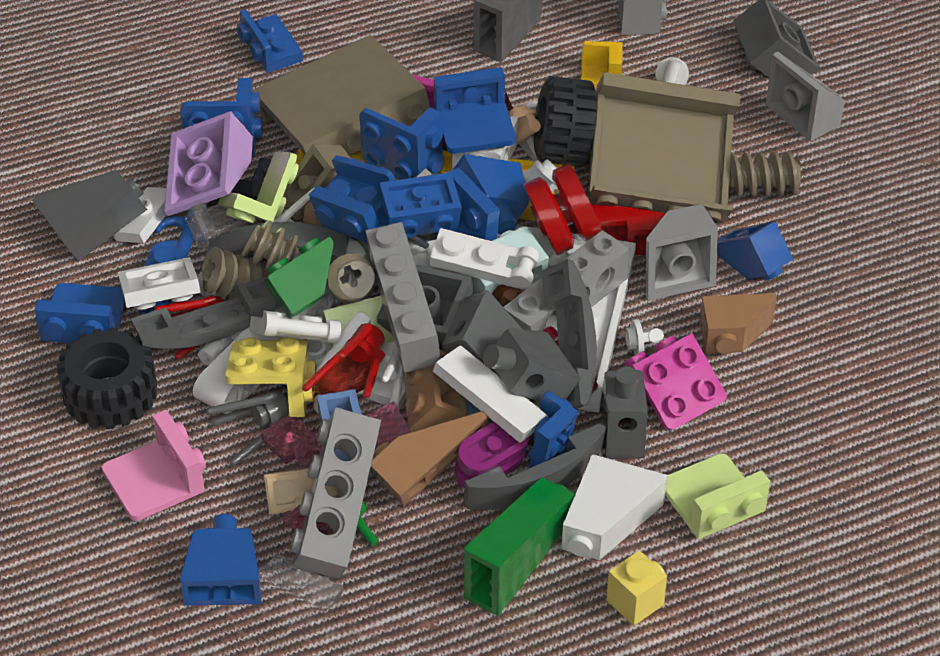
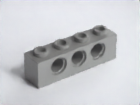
[503,230,630,332]
[290,407,381,579]

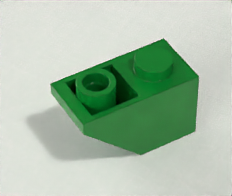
[264,236,334,319]

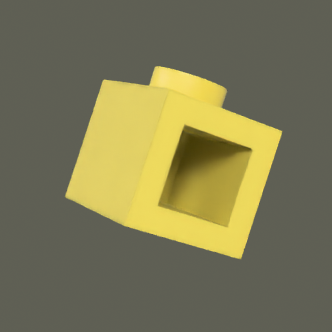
[607,550,667,626]

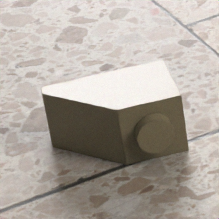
[283,144,351,220]

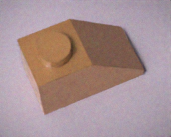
[699,293,777,354]

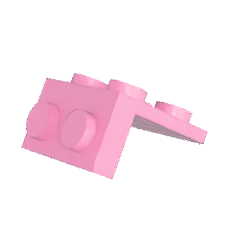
[102,410,206,521]

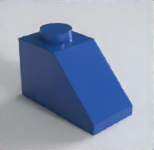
[717,221,793,281]

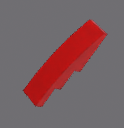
[568,204,666,255]

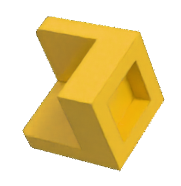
[581,41,623,88]

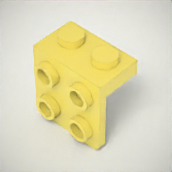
[225,337,317,417]

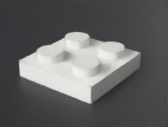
[118,257,201,309]

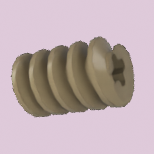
[729,152,801,197]
[240,220,307,273]
[202,246,270,300]
[327,253,375,304]

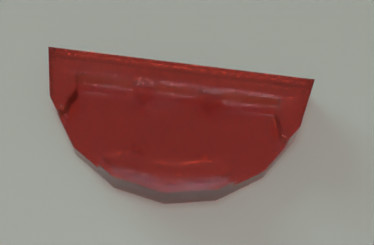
[312,354,371,395]

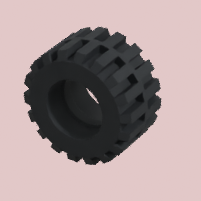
[533,76,597,167]
[57,328,157,429]

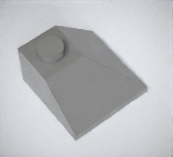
[766,52,845,142]
[646,204,718,301]

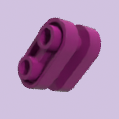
[454,422,530,489]

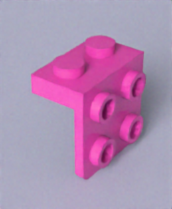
[624,333,727,431]

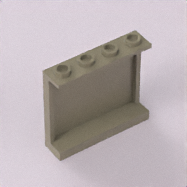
[254,34,430,155]
[587,72,741,224]

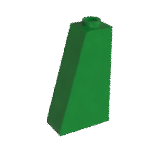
[464,477,575,616]

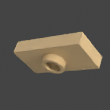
[263,467,342,514]

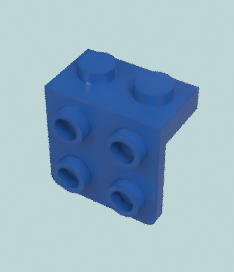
[434,67,516,154]
[180,78,263,157]
[359,107,444,180]
[309,185,387,243]
[35,283,126,343]

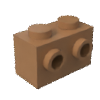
[403,349,467,432]

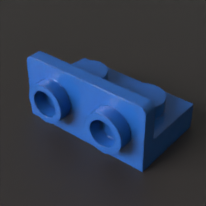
[237,9,303,73]
[326,155,395,223]
[447,168,500,241]
[379,172,462,239]
[528,391,578,469]

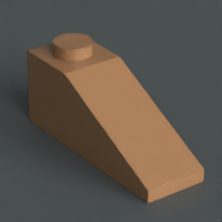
[370,411,489,506]

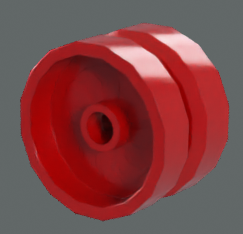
[523,163,602,256]

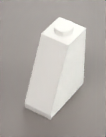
[562,454,668,560]

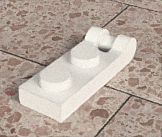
[430,228,540,289]

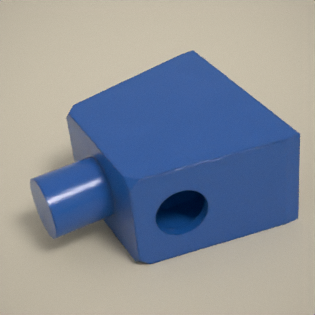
[453,154,529,235]
[180,514,262,606]

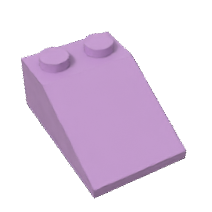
[164,111,253,216]

